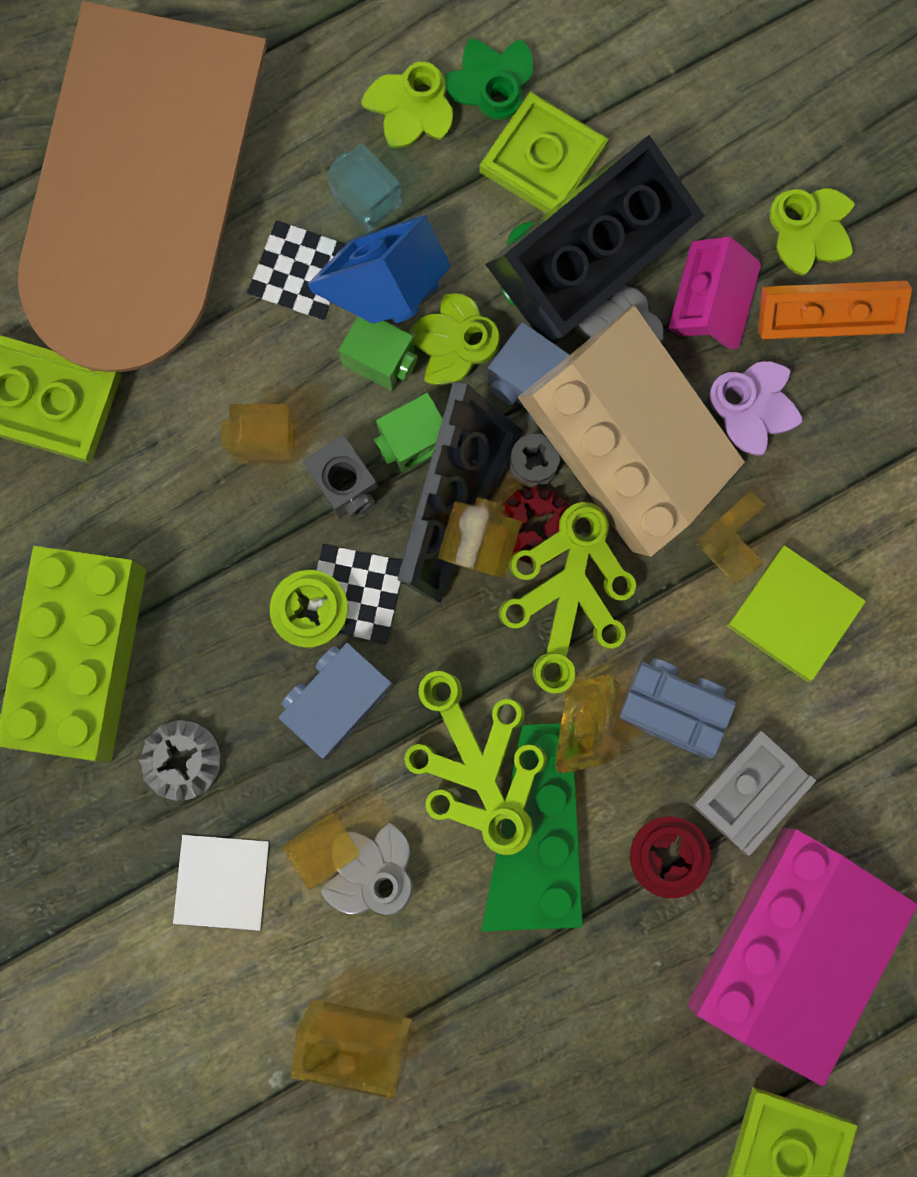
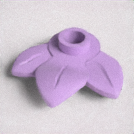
[709,362,802,456]

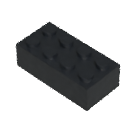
[485,135,705,340]

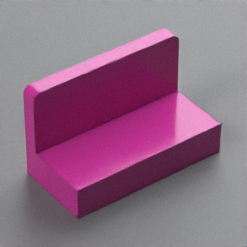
[668,237,761,349]

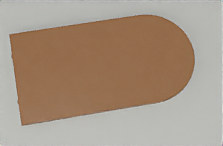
[18,1,268,372]

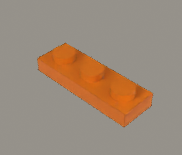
[758,281,912,339]

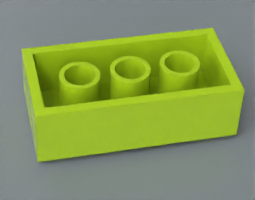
[0,546,147,762]

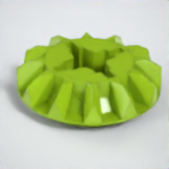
[269,570,349,649]

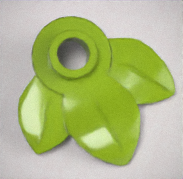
[361,61,453,149]
[769,188,855,276]
[408,293,501,385]

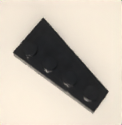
[397,381,523,603]

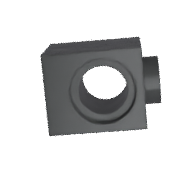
[302,434,379,519]

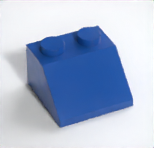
[308,215,451,324]

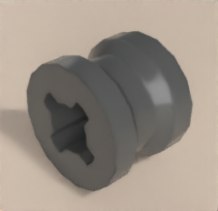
[510,433,560,488]

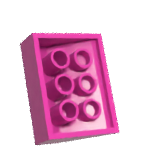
[687,827,917,1087]

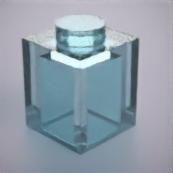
[326,143,403,232]

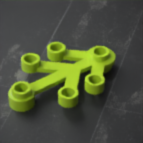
[499,502,636,694]
[404,671,547,855]

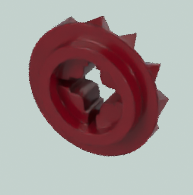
[497,485,570,564]
[629,816,711,899]

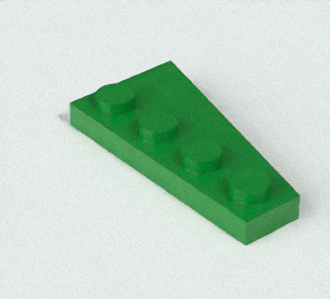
[481,723,583,932]

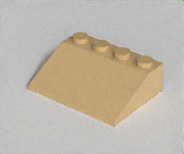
[518,305,745,557]

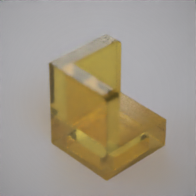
[281,811,360,890]

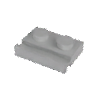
[691,731,816,856]

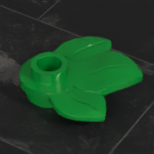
[444,38,533,120]

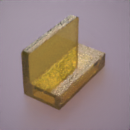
[696,491,765,585]

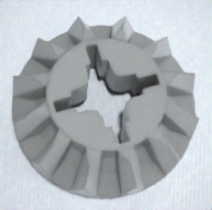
[138,720,220,801]

